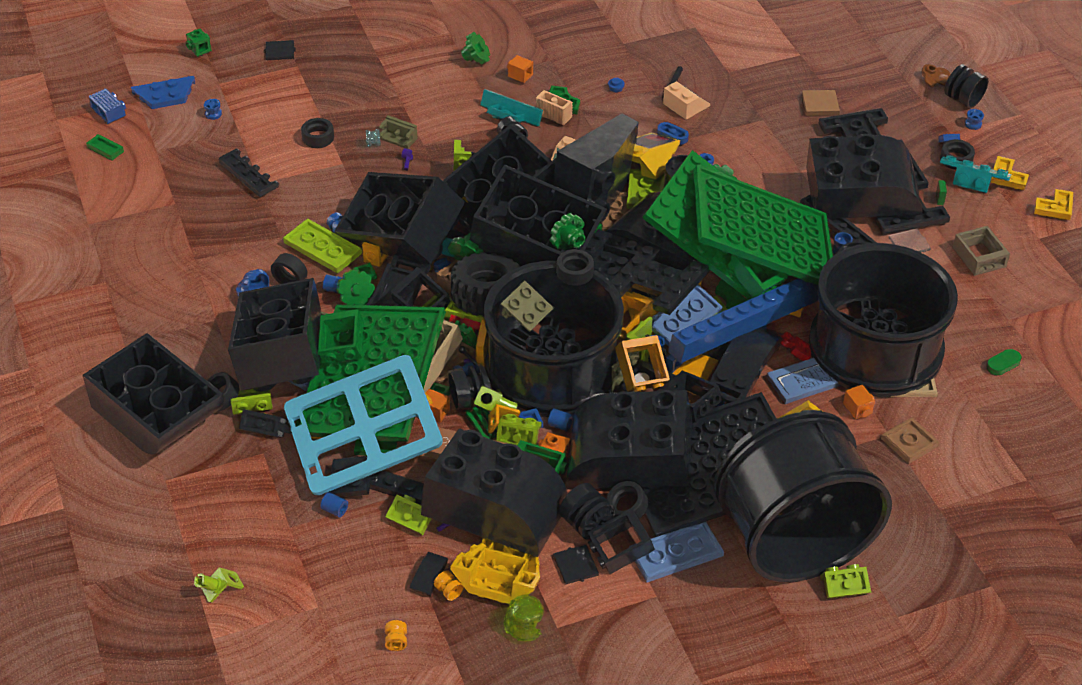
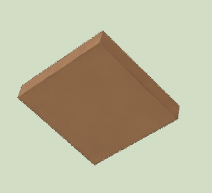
[802,90,840,116]
[881,417,939,464]

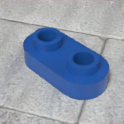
[657,122,689,145]

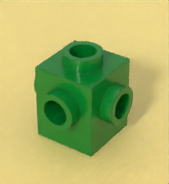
[186,29,212,57]

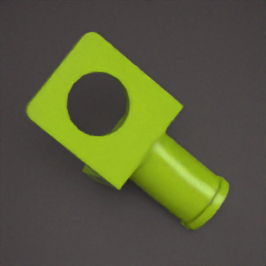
[474,386,517,411]
[194,567,244,603]

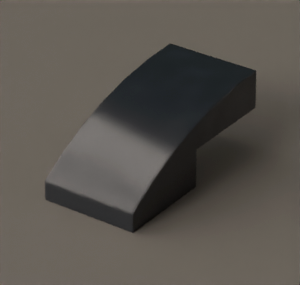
[410,552,448,596]

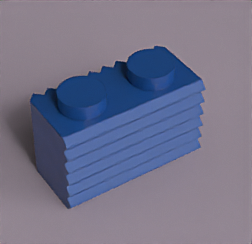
[89,88,126,124]

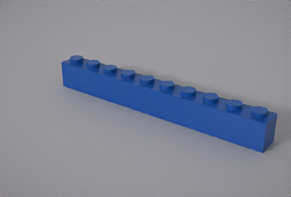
[668,278,818,363]

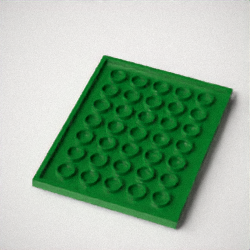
[642,150,770,300]
[694,165,833,285]
[295,304,446,442]

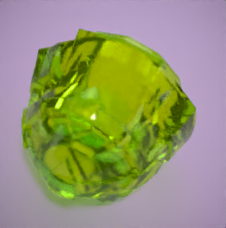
[504,595,544,641]

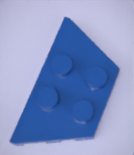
[131,76,195,109]

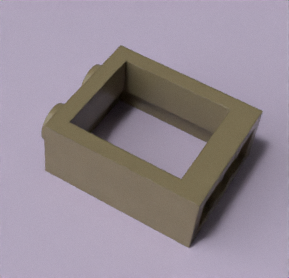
[953,226,1010,276]

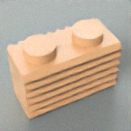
[536,90,573,125]

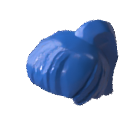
[236,269,270,296]

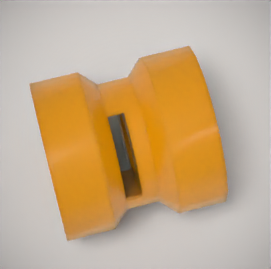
[434,570,464,601]
[385,620,407,651]

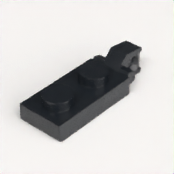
[239,409,292,437]

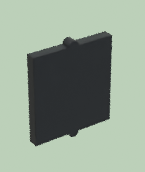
[264,40,296,60]
[553,545,599,585]

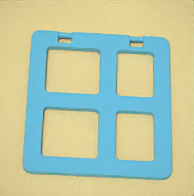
[284,355,443,495]

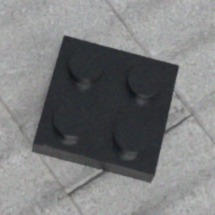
[329,456,372,497]

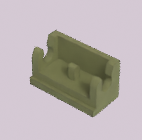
[379,115,418,149]

